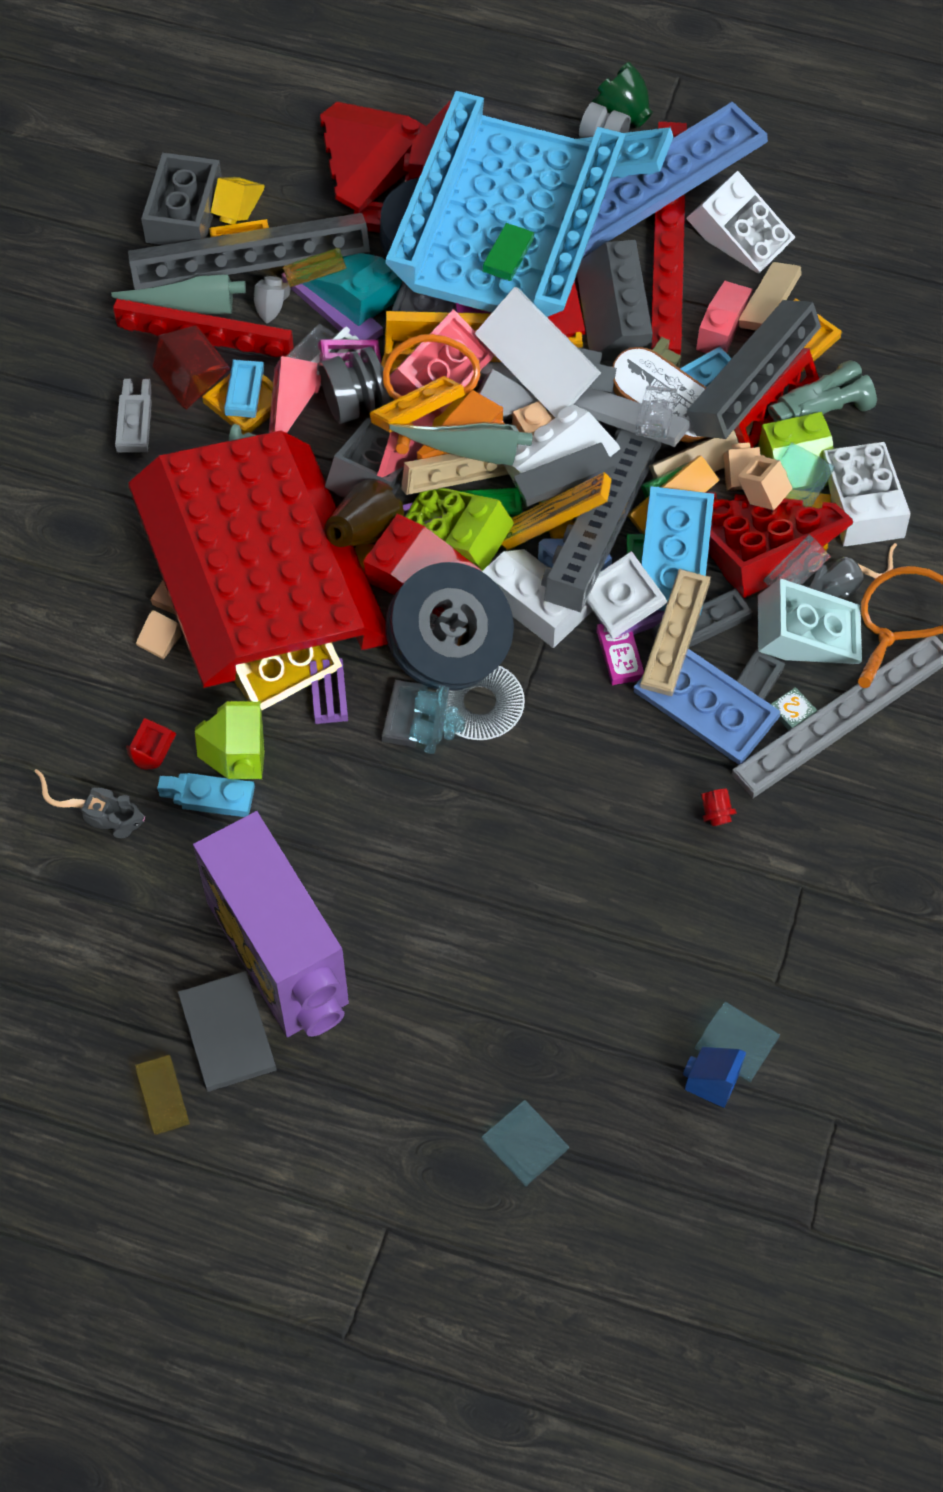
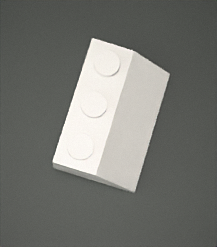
[504,404,620,503]
[482,549,593,648]

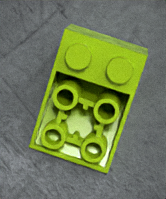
[405,488,514,571]

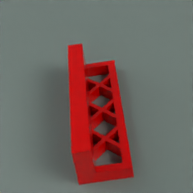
[734,348,819,448]

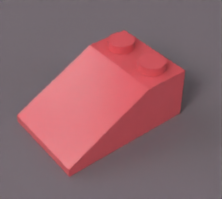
[390,309,495,419]

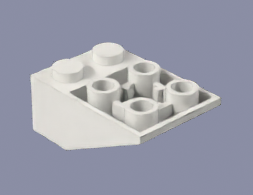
[686,171,795,274]
[823,442,910,547]

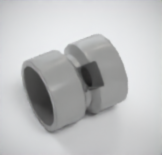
[579,102,631,138]

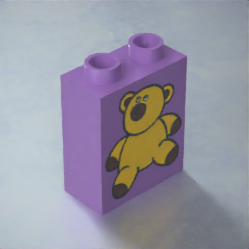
[193,811,349,1038]

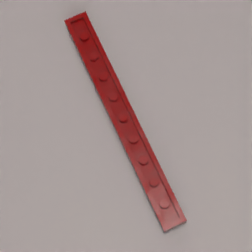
[651,122,687,355]

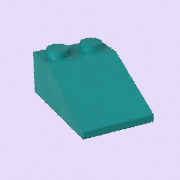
[295,253,402,326]

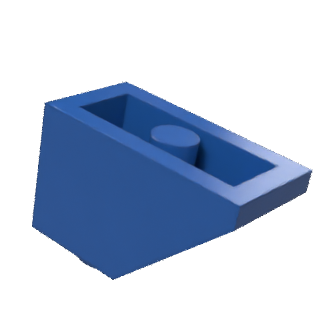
[683,1047,746,1108]

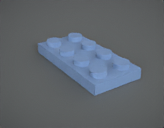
[634,649,781,765]

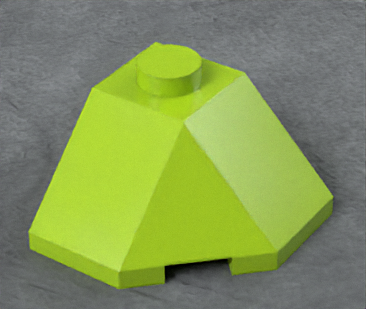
[195,701,265,779]

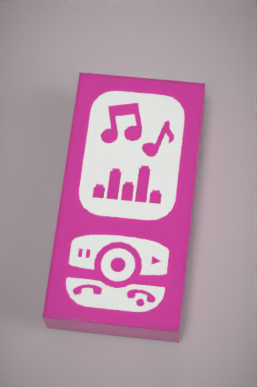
[597,624,644,685]

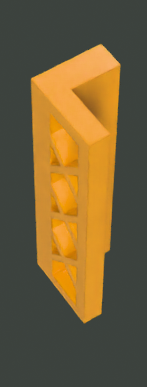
[386,311,501,362]

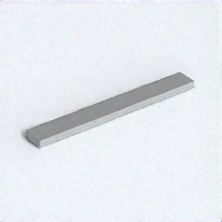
[479,362,689,447]
[731,636,943,799]

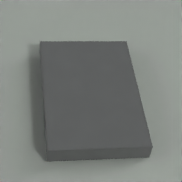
[178,971,277,1092]

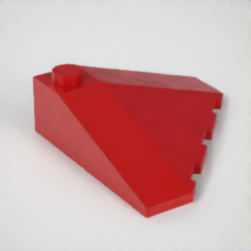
[320,102,426,212]
[705,492,853,598]

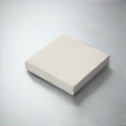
[587,551,668,639]

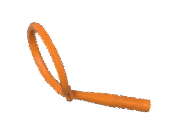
[382,334,481,454]
[858,566,943,688]

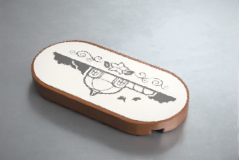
[612,347,710,443]

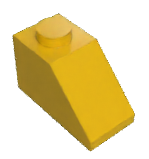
[210,177,265,224]

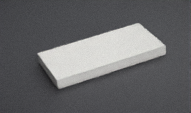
[474,287,601,418]

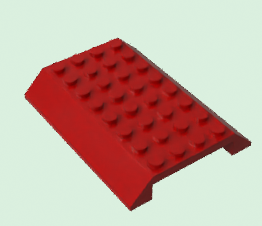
[128,430,388,688]

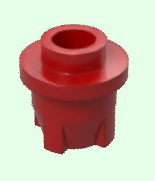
[701,788,737,827]

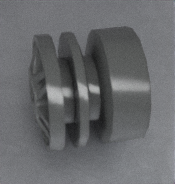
[318,346,390,424]

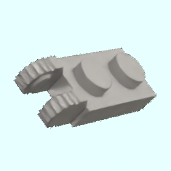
[115,379,152,452]

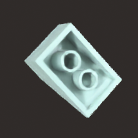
[758,578,862,664]

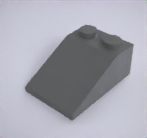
[325,418,404,498]

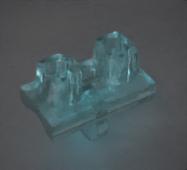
[409,685,466,754]

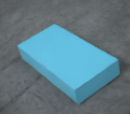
[224,360,264,418]

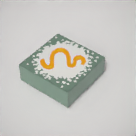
[771,687,817,731]

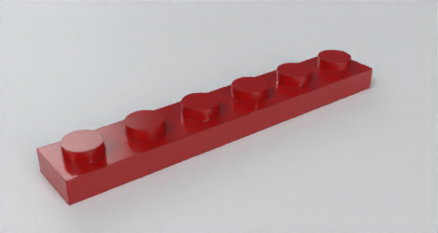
[113,299,294,358]

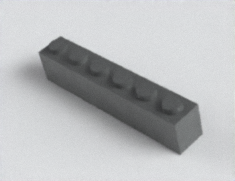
[686,300,821,439]

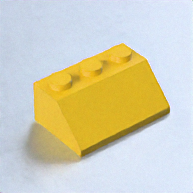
[235,643,342,711]

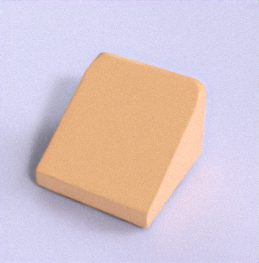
[136,610,181,660]

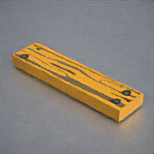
[502,472,612,550]

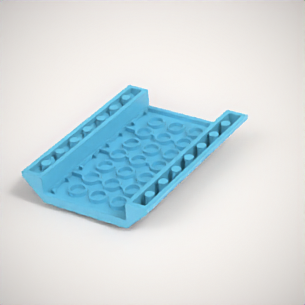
[386,91,626,317]

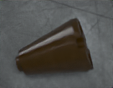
[325,479,404,547]

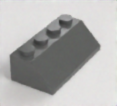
[576,240,653,361]

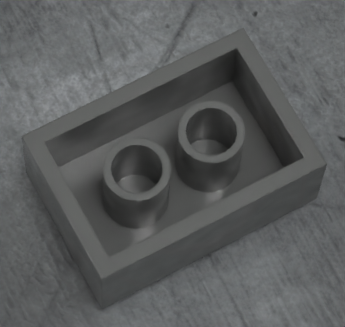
[141,152,222,245]

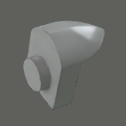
[254,276,291,323]

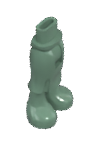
[768,360,877,422]

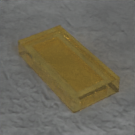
[283,248,347,287]
[135,1055,190,1135]

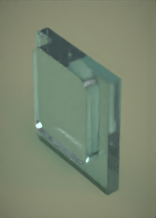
[780,442,835,507]
[695,1002,780,1082]
[482,1100,569,1186]

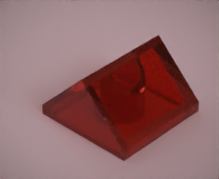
[153,326,230,410]

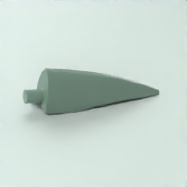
[111,274,246,314]
[389,422,533,466]

